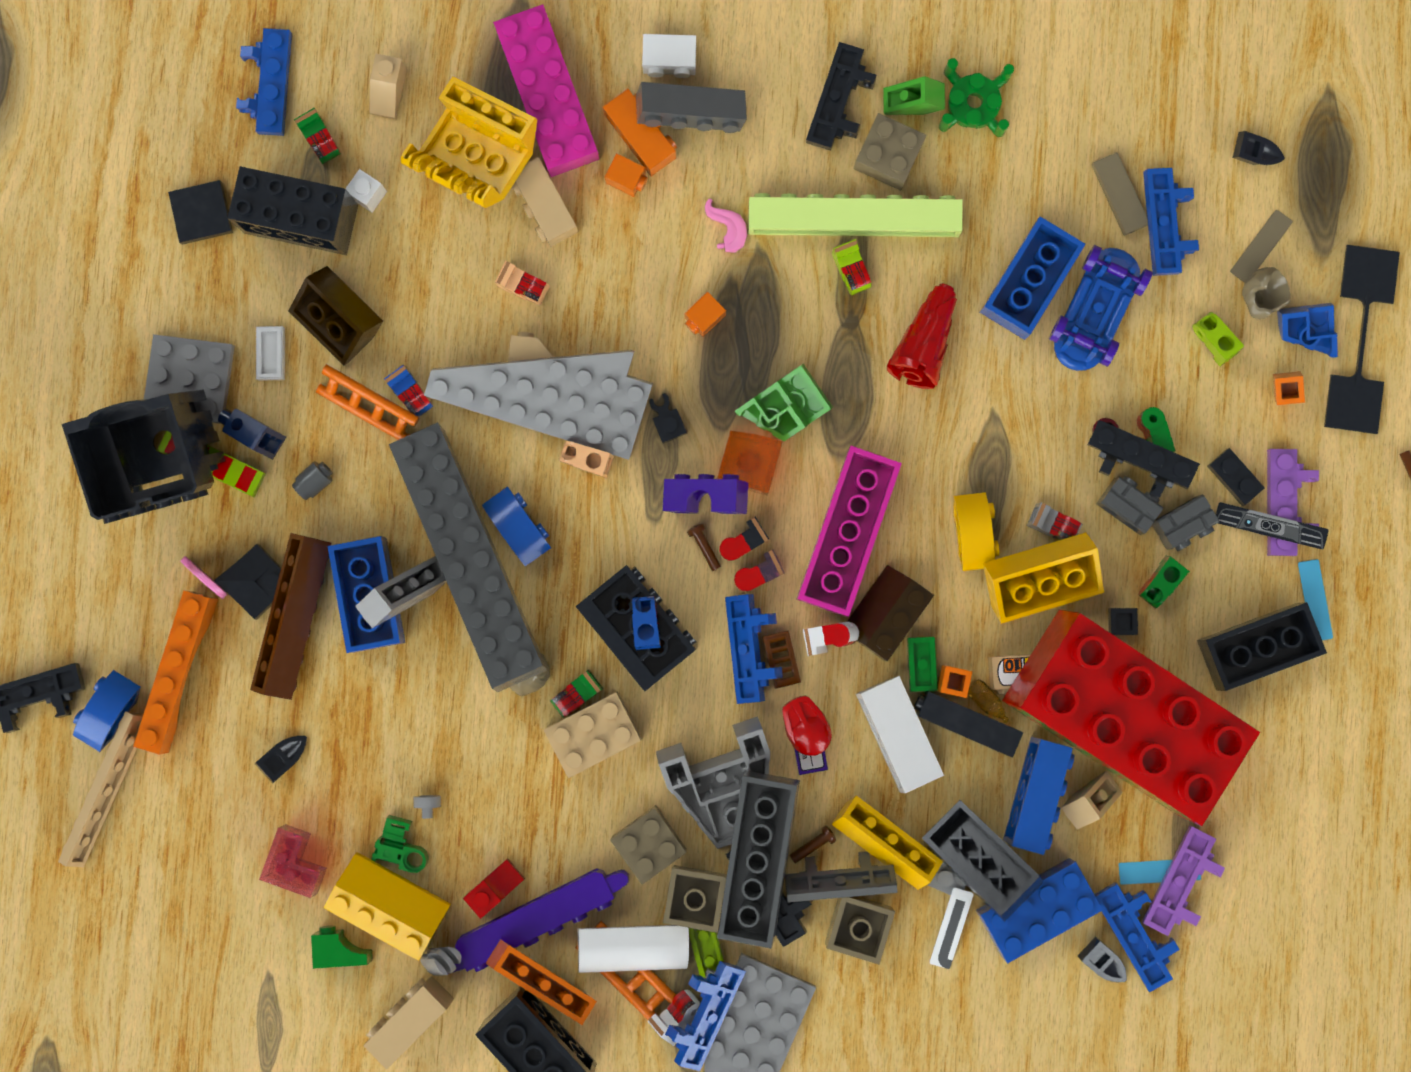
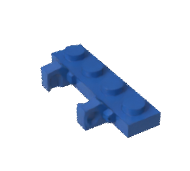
[236,28,292,136]
[1143,168,1199,276]
[725,594,783,704]
[1094,882,1180,993]
[665,961,746,1071]

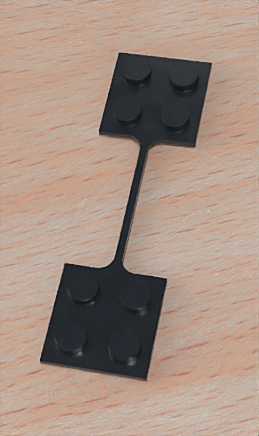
[1324,245,1400,434]

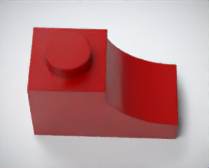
[463,858,525,919]

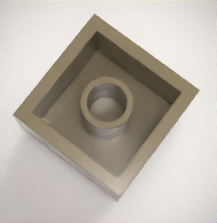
[853,113,926,191]
[610,805,687,885]
[663,865,727,932]
[825,896,895,965]

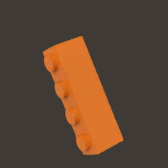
[486,939,597,1025]

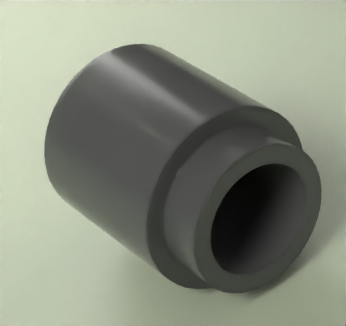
[292,461,333,500]

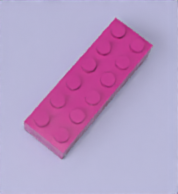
[493,4,600,178]
[796,446,902,617]

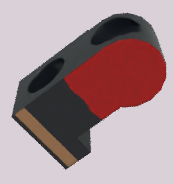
[719,516,769,561]

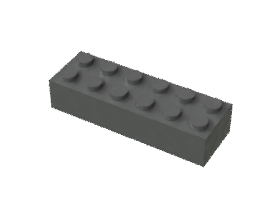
[717,770,800,949]

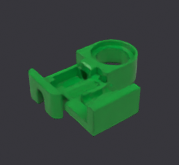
[371,815,429,873]

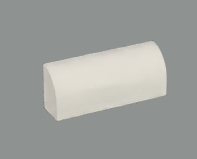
[856,676,944,793]
[577,925,689,973]

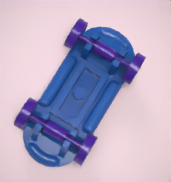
[1049,244,1153,371]

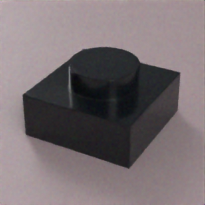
[1108,608,1138,635]

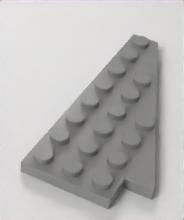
[424,350,653,460]
[704,953,816,1072]

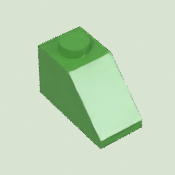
[883,76,945,115]

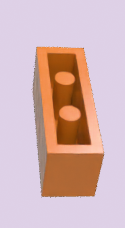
[603,89,677,177]

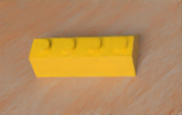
[324,852,451,961]

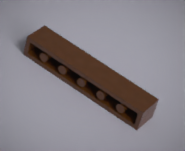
[250,533,332,700]

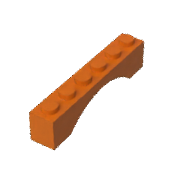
[133,590,218,755]

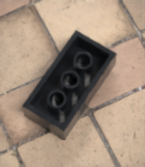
[1197,602,1327,691]

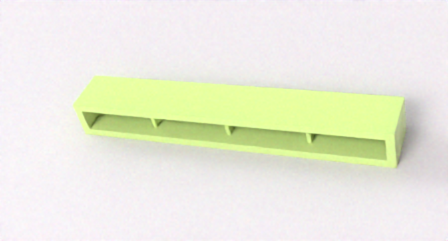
[748,193,963,237]

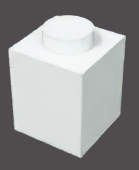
[346,169,387,213]

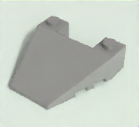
[656,716,770,849]

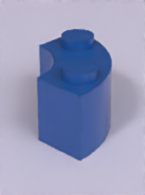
[482,487,551,566]
[73,670,141,752]

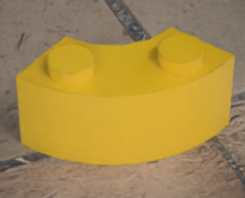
[953,492,999,571]

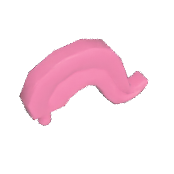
[705,199,747,253]
[180,556,227,599]

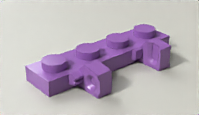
[1267,449,1319,556]
[1142,825,1225,936]

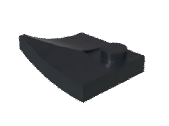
[214,544,281,620]

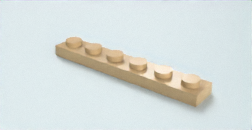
[58,711,143,867]

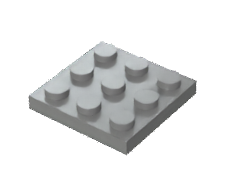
[144,334,235,424]

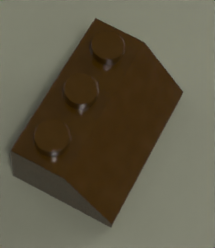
[288,266,383,366]
[847,565,934,661]

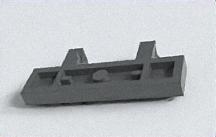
[785,852,897,902]

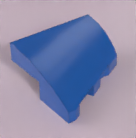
[1277,303,1338,358]

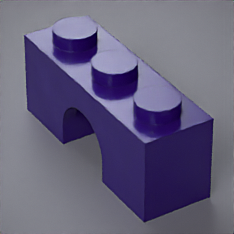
[662,474,749,514]

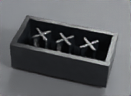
[922,800,1043,922]

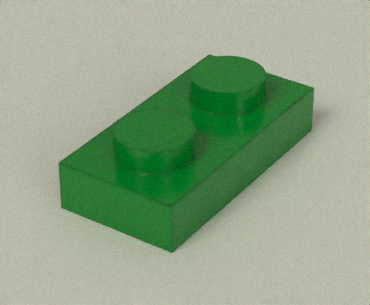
[907,637,938,692]

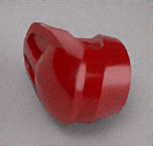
[782,695,832,756]

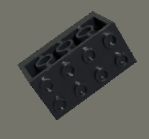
[227,166,358,256]
[576,565,697,692]
[475,986,597,1072]

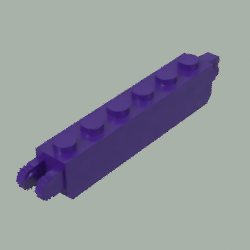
[447,868,630,974]

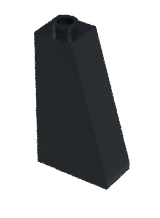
[914,691,1024,758]

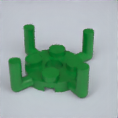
[939,58,1014,137]

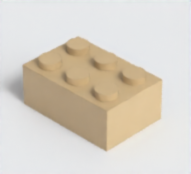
[544,691,642,778]
[363,976,454,1070]

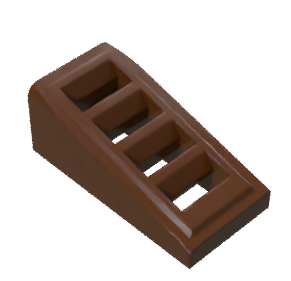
[762,630,801,689]

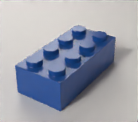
[979,216,1086,340]
[327,536,406,653]
[1003,736,1075,855]
[976,858,1103,964]

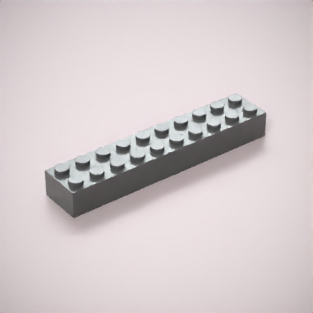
[389,422,548,692]

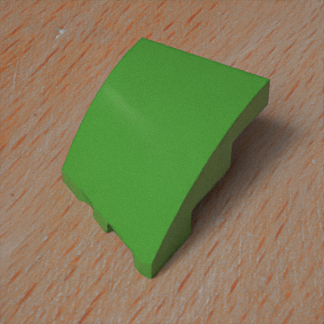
[735,364,833,441]

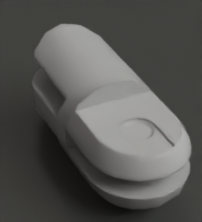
[420,947,461,976]

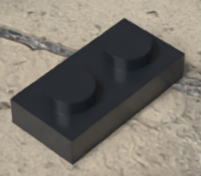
[1207,448,1265,506]

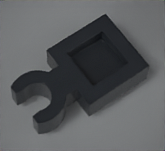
[649,393,687,444]

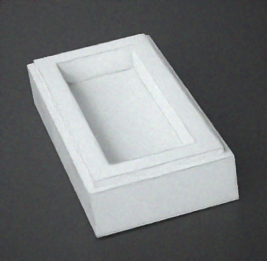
[256,326,285,381]

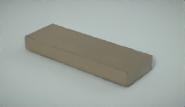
[1091,152,1148,236]

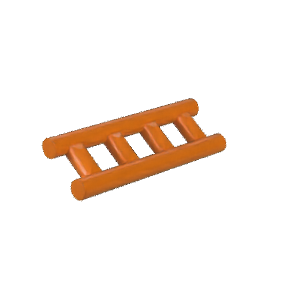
[316,364,419,440]
[575,920,676,1020]

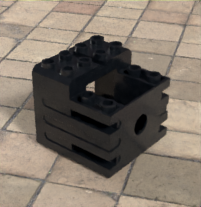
[62,389,226,524]

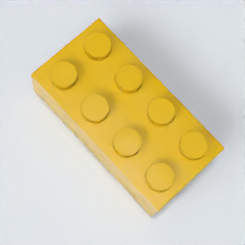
[983,532,1104,624]

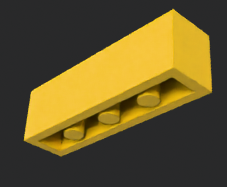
[832,795,943,890]

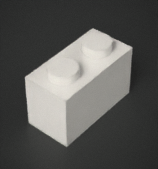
[642,34,696,78]

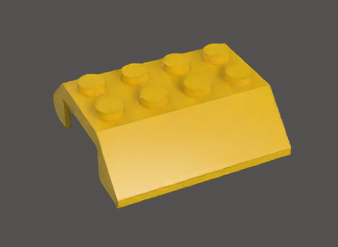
[400,76,537,208]

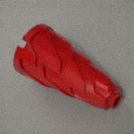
[887,283,957,389]

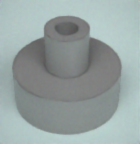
[413,795,441,819]

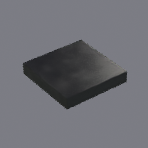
[168,180,233,245]

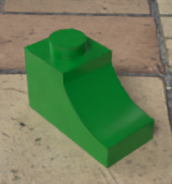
[311,926,373,969]

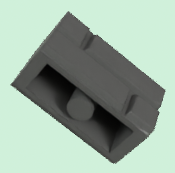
[1097,476,1163,535]
[1152,494,1219,551]

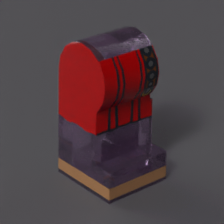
[734,549,785,591]

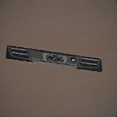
[1216,502,1329,550]

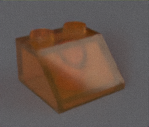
[717,430,783,496]

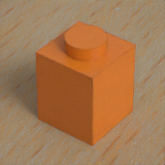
[604,153,648,197]
[684,292,726,337]
[1273,371,1305,405]
[936,665,973,698]

